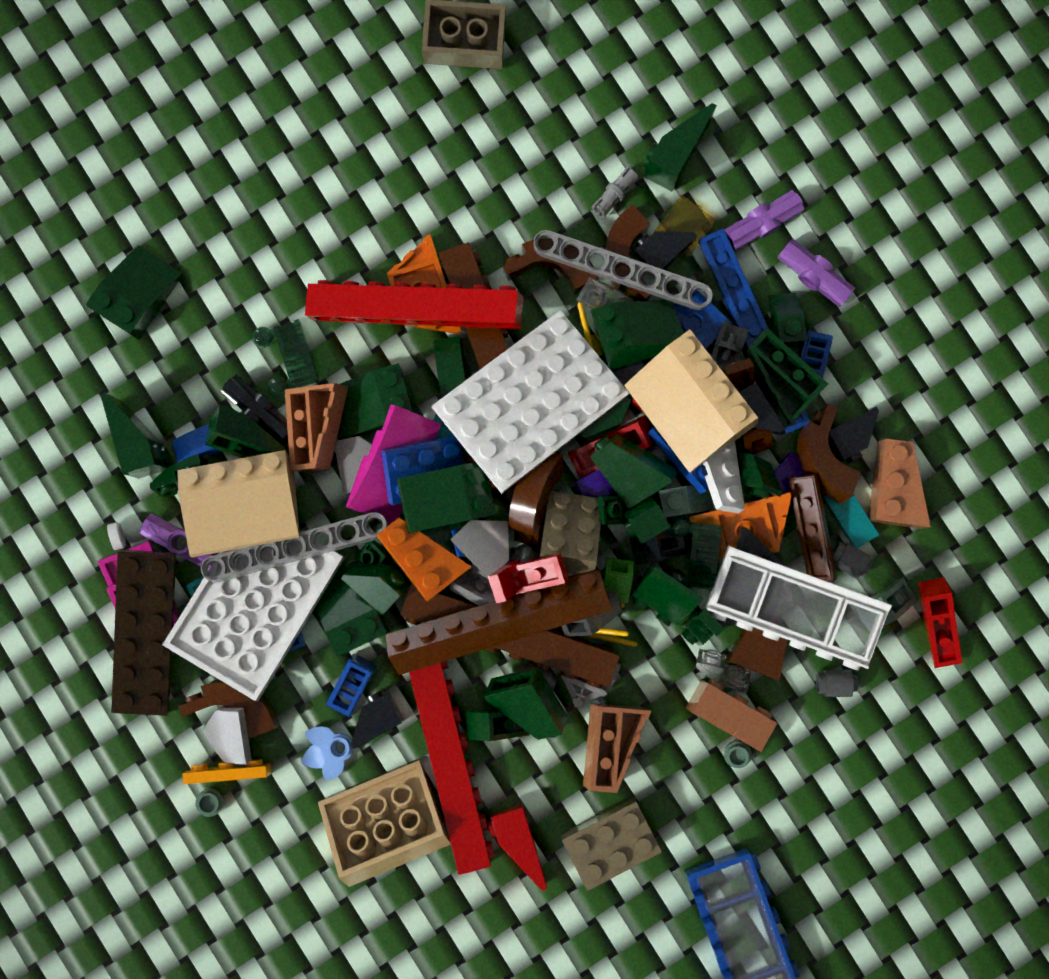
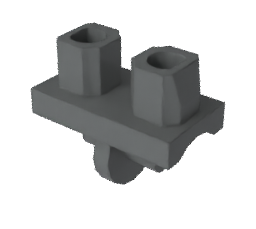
[711,321,749,373]

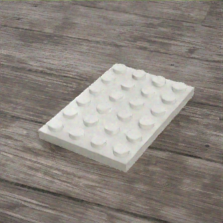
[432,310,630,494]
[162,531,345,701]

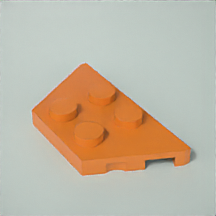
[387,234,462,334]
[688,491,792,560]

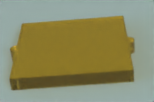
[654,195,717,258]

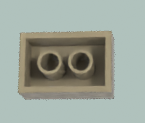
[422,0,506,69]
[540,491,601,578]
[561,797,662,891]

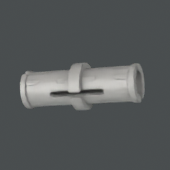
[592,167,639,218]

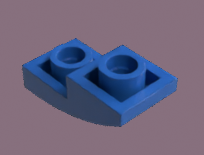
[172,424,222,462]

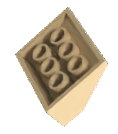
[624,329,758,473]
[177,450,300,558]
[318,760,451,887]

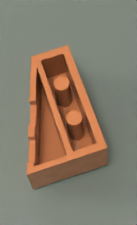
[285,383,348,473]
[868,439,931,529]
[686,679,777,752]
[583,703,651,793]

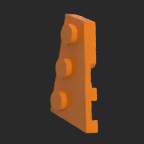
[376,518,471,601]

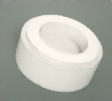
[107,522,126,550]

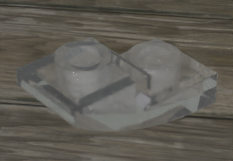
[576,276,636,309]
[696,648,751,694]

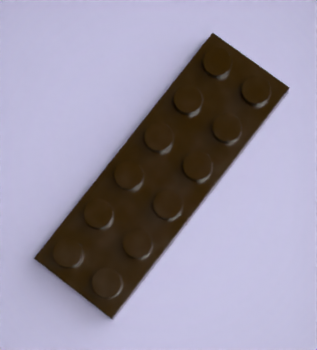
[111,549,176,716]

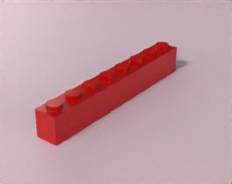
[305,280,524,329]
[409,661,495,875]

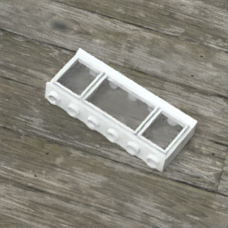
[706,545,892,671]

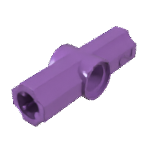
[724,190,804,251]
[777,238,855,307]
[140,513,220,570]

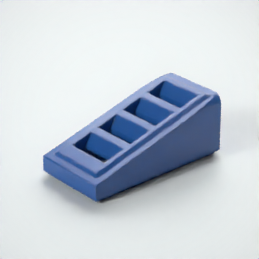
[799,331,833,378]
[326,654,377,717]

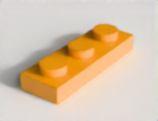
[182,759,272,784]

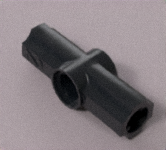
[221,375,288,445]

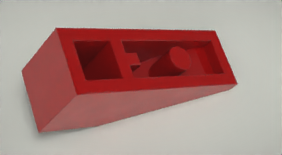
[568,415,654,477]
[917,577,962,668]
[487,803,547,891]

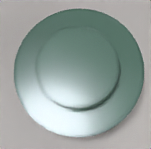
[724,740,752,768]
[195,788,224,817]

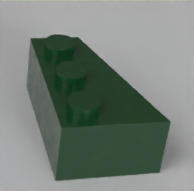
[743,328,828,428]

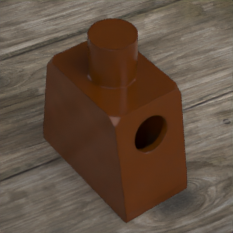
[726,614,787,681]

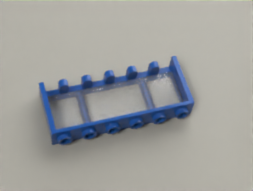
[684,847,800,979]

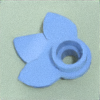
[301,726,353,781]

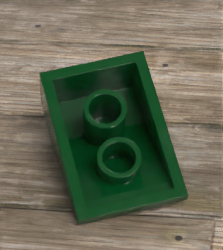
[643,103,717,192]
[85,245,183,340]
[591,301,684,370]
[338,363,415,440]
[100,393,170,479]
[397,462,496,533]
[316,560,390,657]
[630,566,703,627]

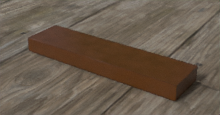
[788,474,837,582]

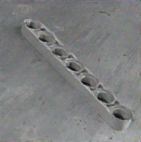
[533,230,713,310]
[201,512,388,583]

